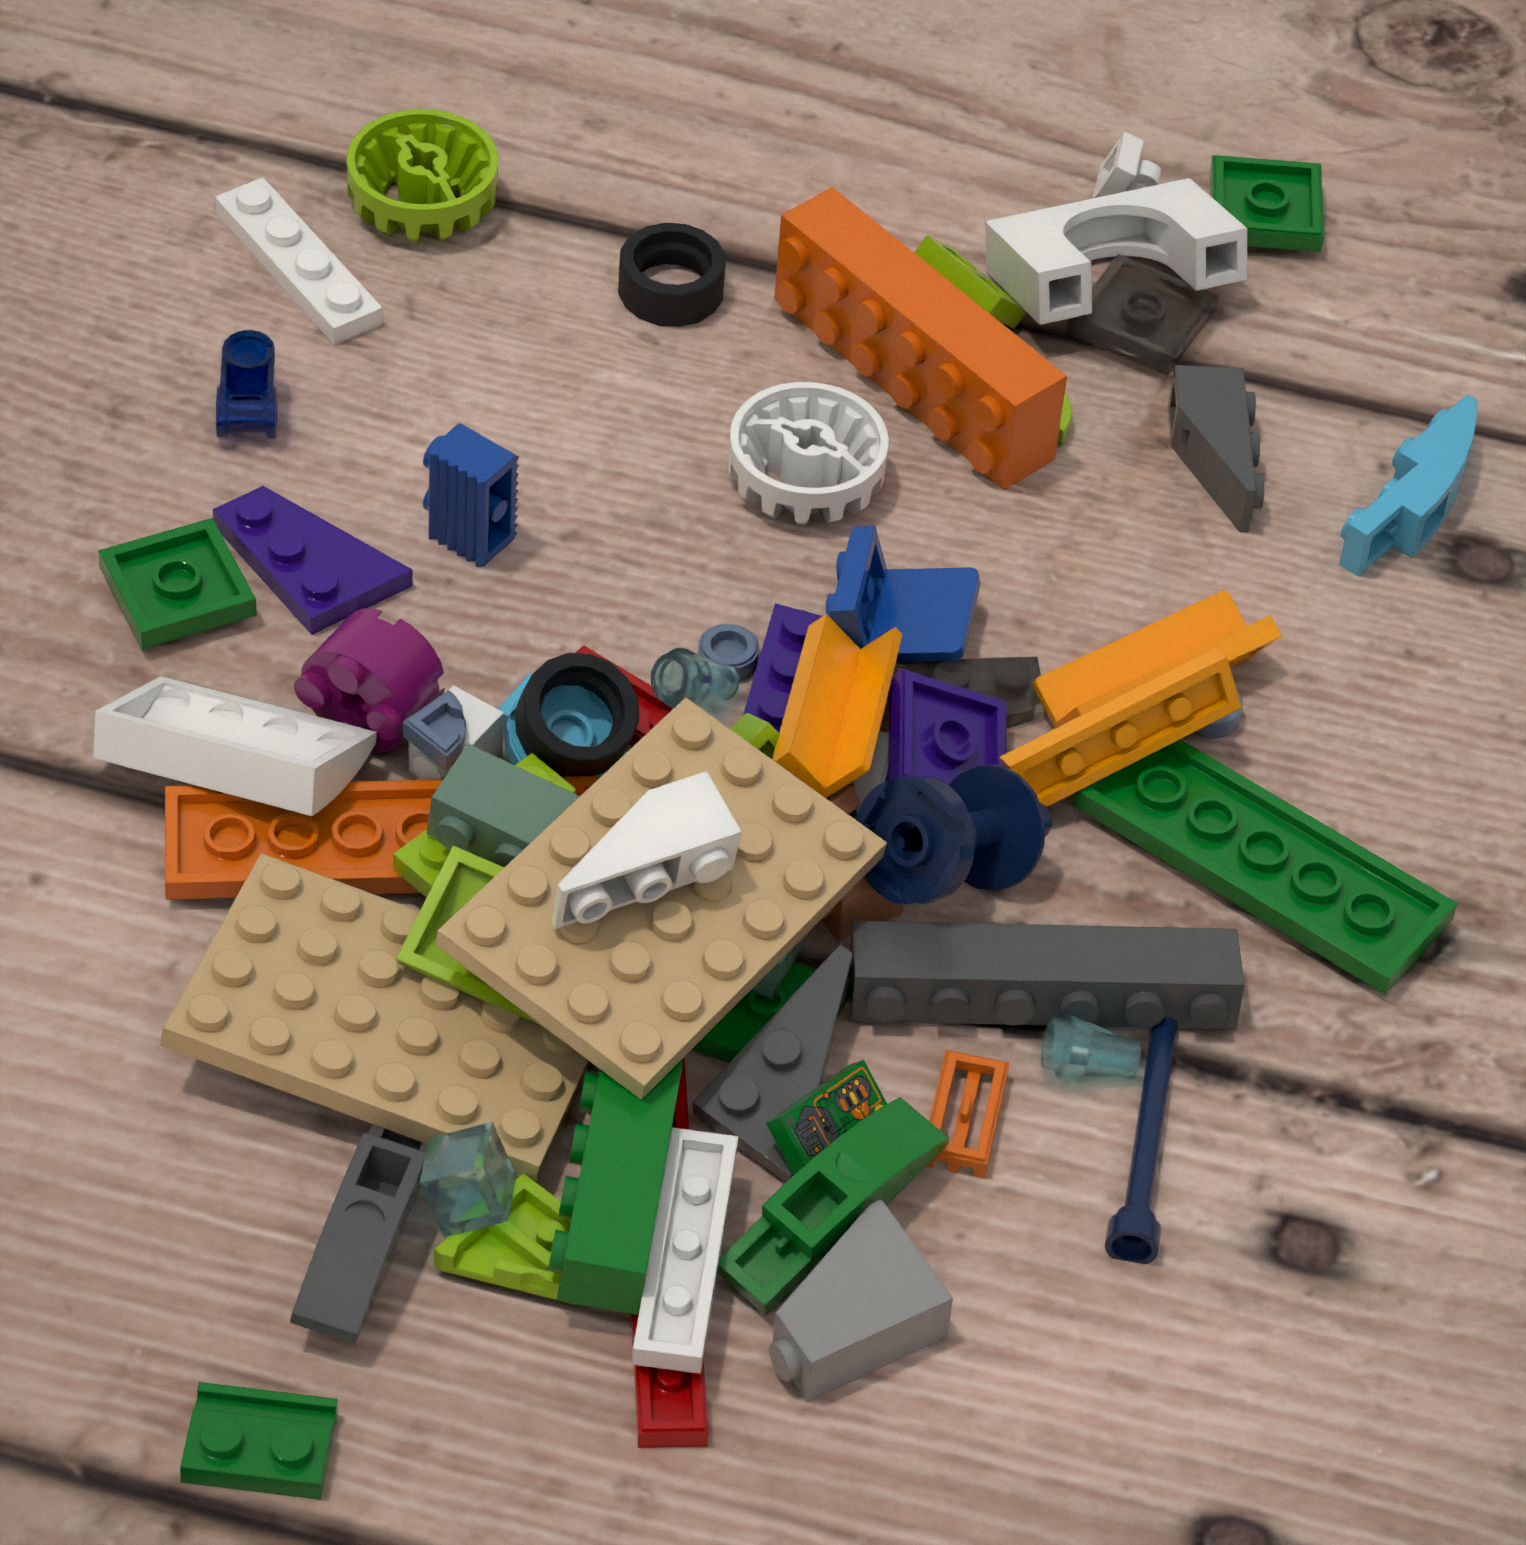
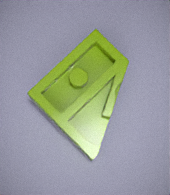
[433,1173,577,1305]

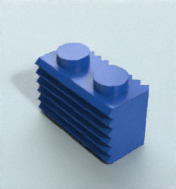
[423,423,520,567]

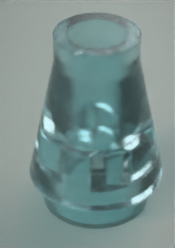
[651,648,739,709]
[1041,1014,1141,1079]

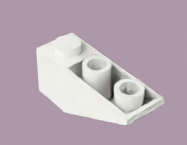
[551,771,742,929]

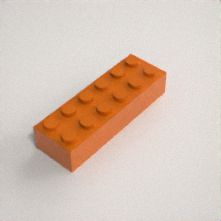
[774,187,1067,490]

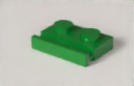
[180,1382,338,1500]

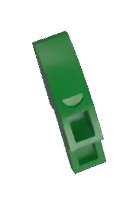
[717,1097,949,1316]

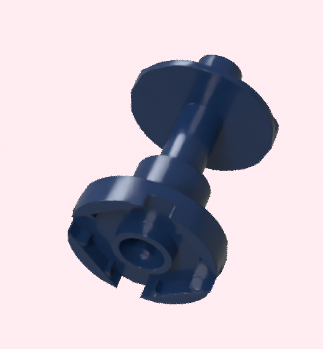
[856,764,1052,904]

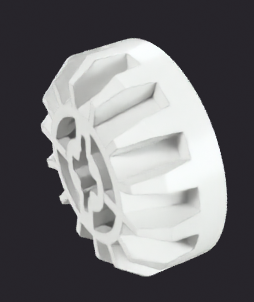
[728,382,889,526]

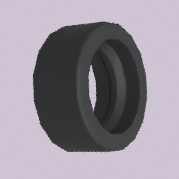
[618,223,726,327]
[515,653,639,777]

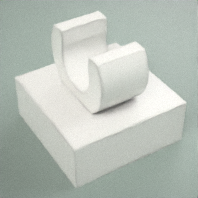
[1093,131,1161,198]

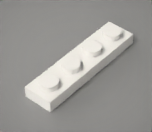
[215,177,383,345]
[632,1128,738,1374]

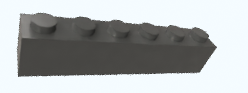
[848,921,1245,1029]

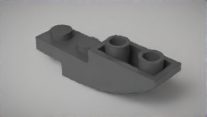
[290,1124,438,1344]

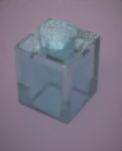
[419,1121,517,1238]

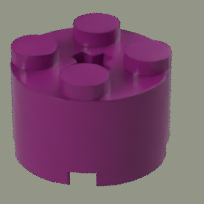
[294,608,445,753]

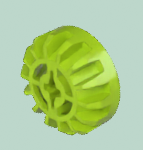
[347,109,498,243]

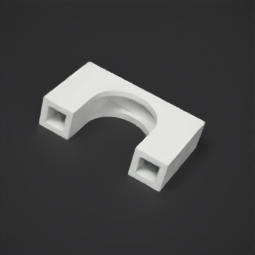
[985,178,1247,325]

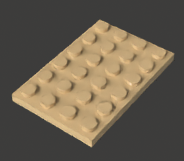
[435,697,887,1100]
[160,853,591,1182]

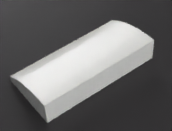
[93,676,377,816]

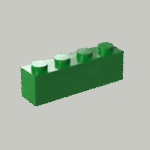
[548,1062,683,1315]

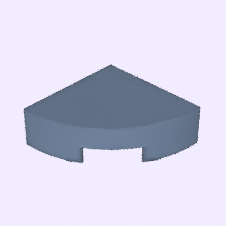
[403,690,466,771]

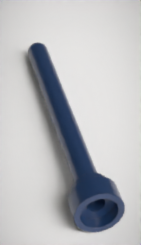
[1105,1017,1178,1264]

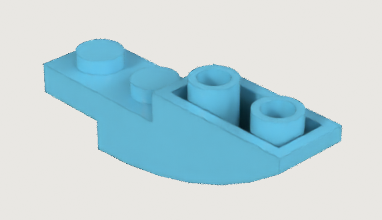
[1339,394,1477,576]

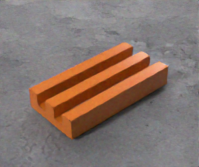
[926,1050,1010,1179]

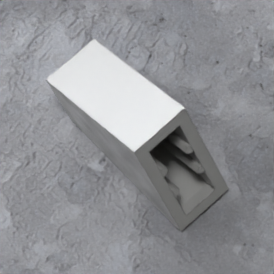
[769,1199,953,1402]

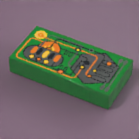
[766,1060,887,1175]

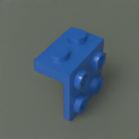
[826,526,981,662]

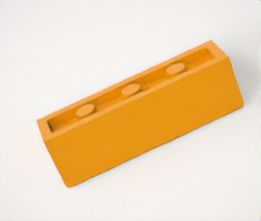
[1033,590,1282,728]
[772,614,902,798]
[999,648,1242,807]

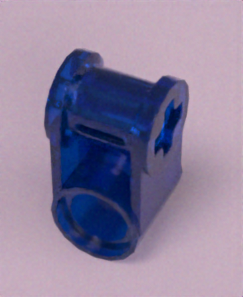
[216,330,277,439]

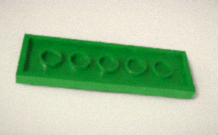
[1073,739,1458,995]

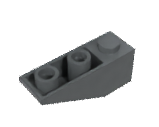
[1168,365,1264,532]

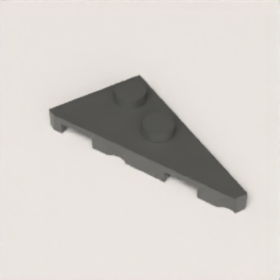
[692,944,853,1183]

